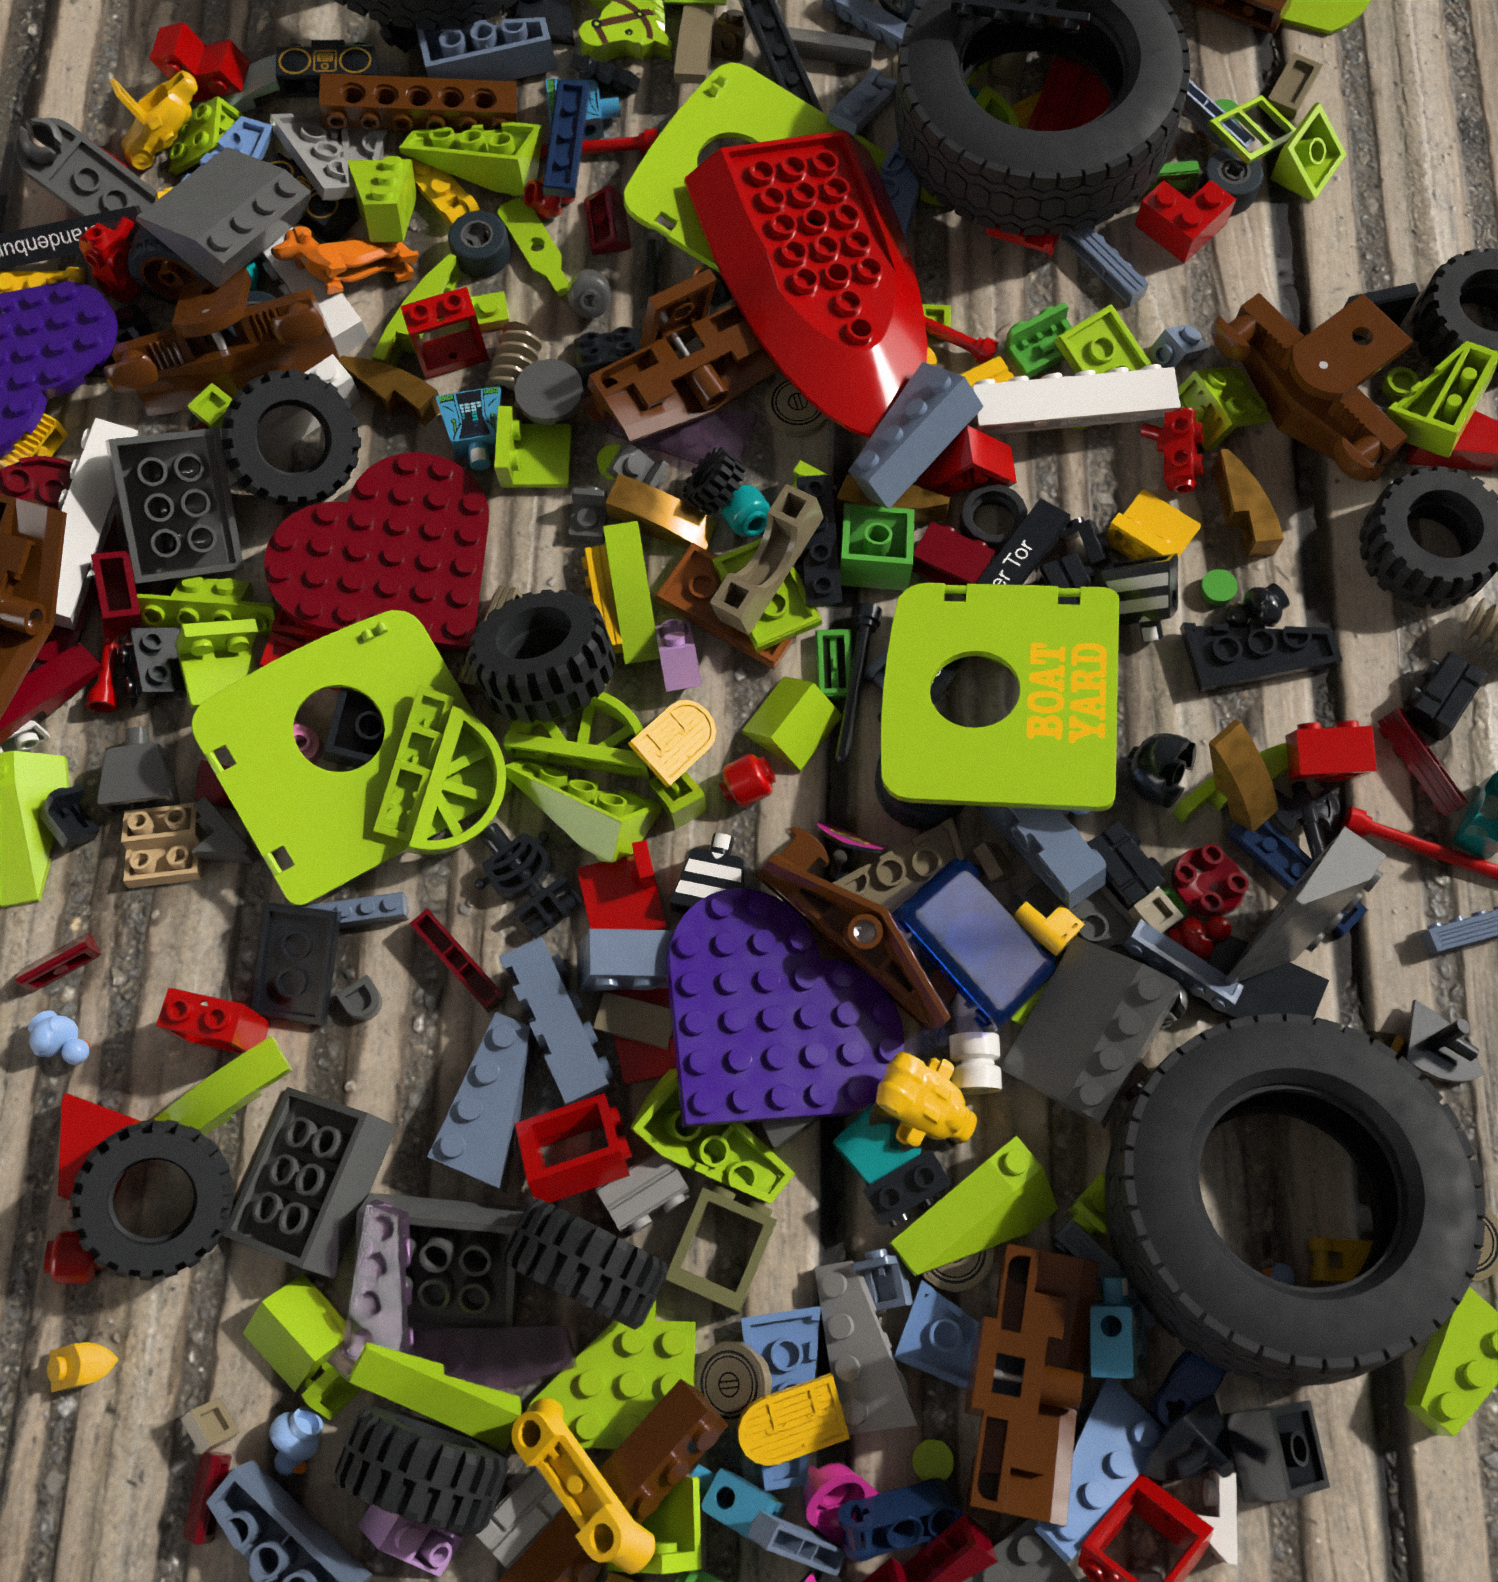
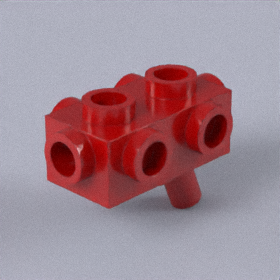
[78,216,142,302]
[1140,407,1204,493]

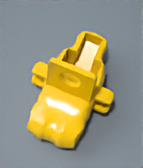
[110,71,198,170]
[876,1052,977,1147]

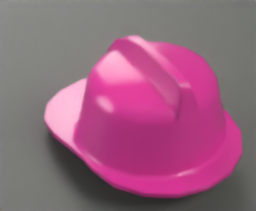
[804,1463,879,1545]

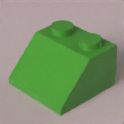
[839,503,914,591]

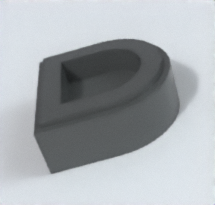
[334,975,382,1021]

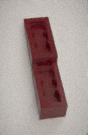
[0,642,105,745]
[863,1513,998,1582]

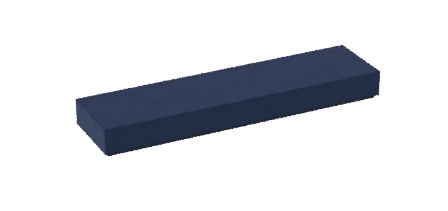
[542,79,590,198]
[1226,820,1368,939]

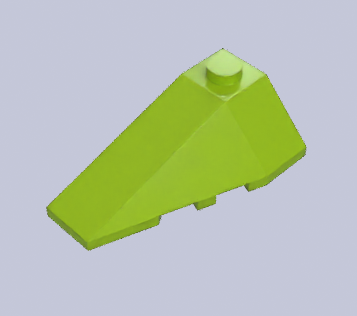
[399,122,543,196]
[0,750,69,908]
[505,758,663,863]
[630,1068,795,1204]
[889,1136,1058,1276]

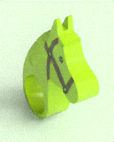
[579,0,672,62]

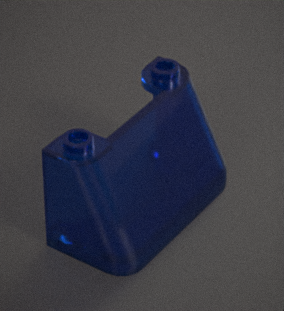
[890,857,1056,1032]

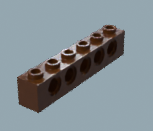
[319,73,517,133]

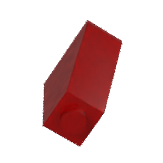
[1407,410,1498,471]
[58,1093,142,1210]

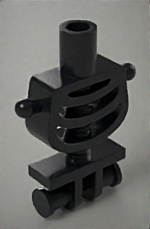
[474,823,584,939]

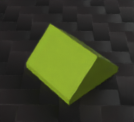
[1270,102,1347,201]
[742,676,842,773]
[243,1274,357,1392]

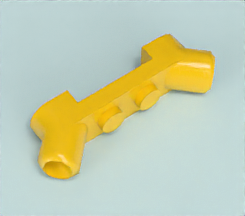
[511,1398,655,1575]

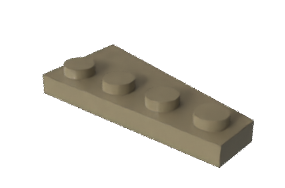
[833,817,973,912]

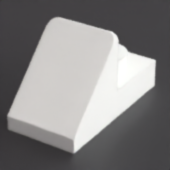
[1195,1470,1238,1565]

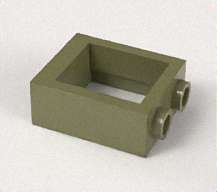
[665,1185,777,1313]

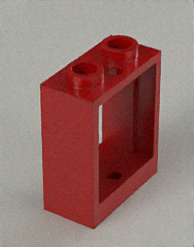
[400,286,489,380]
[156,987,270,1055]
[515,1093,632,1203]
[1078,1473,1214,1582]

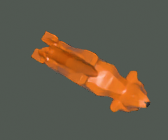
[271,226,419,295]

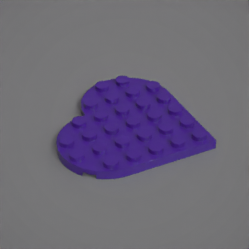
[0,281,118,458]
[666,888,904,1127]

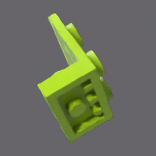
[169,96,248,176]
[1178,366,1272,451]
[494,406,572,488]
[175,619,258,709]
[607,1477,702,1574]

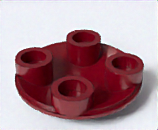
[1172,844,1249,917]

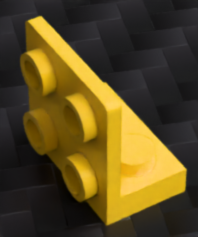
[1107,489,1201,560]

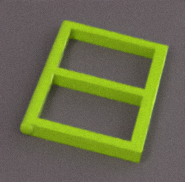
[1207,95,1296,165]

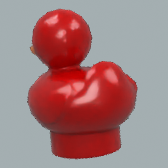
[524,176,575,219]
[1169,916,1232,961]

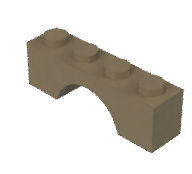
[710,483,824,635]

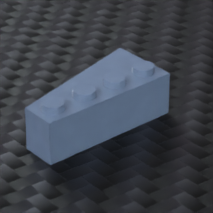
[415,17,557,81]
[848,361,984,509]
[975,806,1107,910]
[577,929,674,992]
[499,936,614,1105]
[427,1012,536,1193]
[206,1460,372,1582]

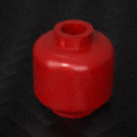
[719,754,776,808]
[44,1230,106,1284]

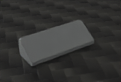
[787,27,876,68]

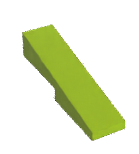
[349,1342,522,1451]

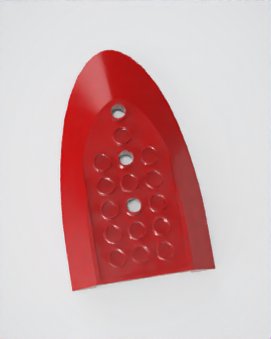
[684,130,927,438]

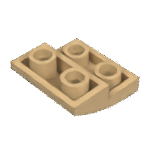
[121,803,203,888]

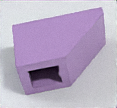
[655,619,702,692]
[358,1504,464,1577]

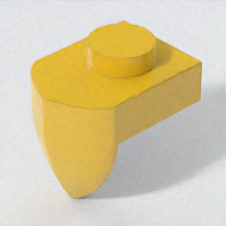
[47,1342,118,1393]

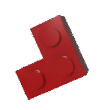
[149,22,251,103]
[1134,180,1236,264]
[917,425,1017,497]
[1285,720,1377,783]

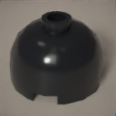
[1127,733,1196,808]

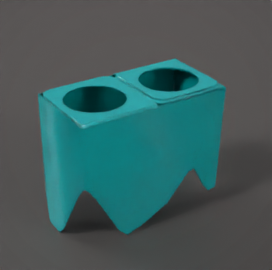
[1452,771,1498,860]
[832,1101,921,1186]

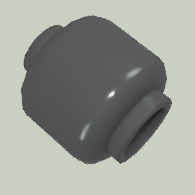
[567,269,611,319]

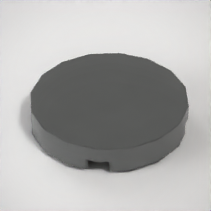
[514,359,584,425]

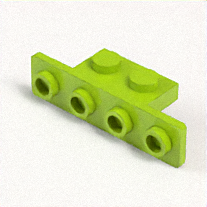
[137,575,277,636]

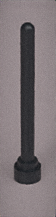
[835,603,883,764]

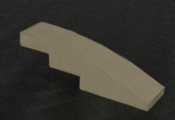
[674,4,717,84]

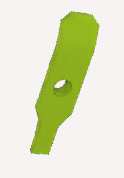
[497,198,569,300]

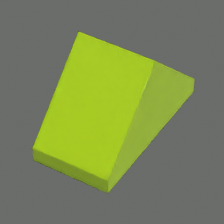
[648,771,707,829]

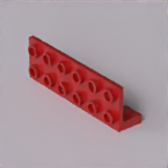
[577,840,676,1085]

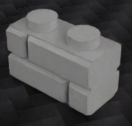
[596,1152,690,1235]
[476,1466,565,1569]

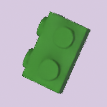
[1004,302,1072,378]

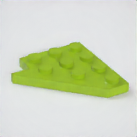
[529,1297,696,1449]

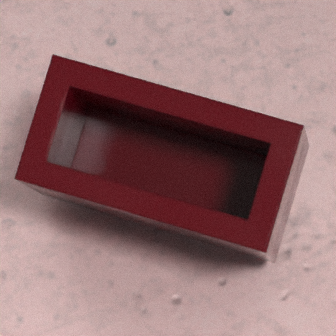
[912,521,995,597]
[91,550,141,637]

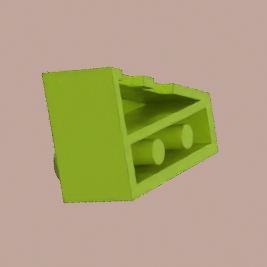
[347,156,417,242]
[1386,341,1498,458]
[1404,1286,1498,1437]

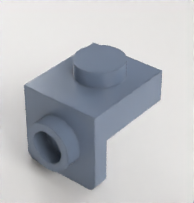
[1147,324,1209,371]
[852,1249,913,1312]

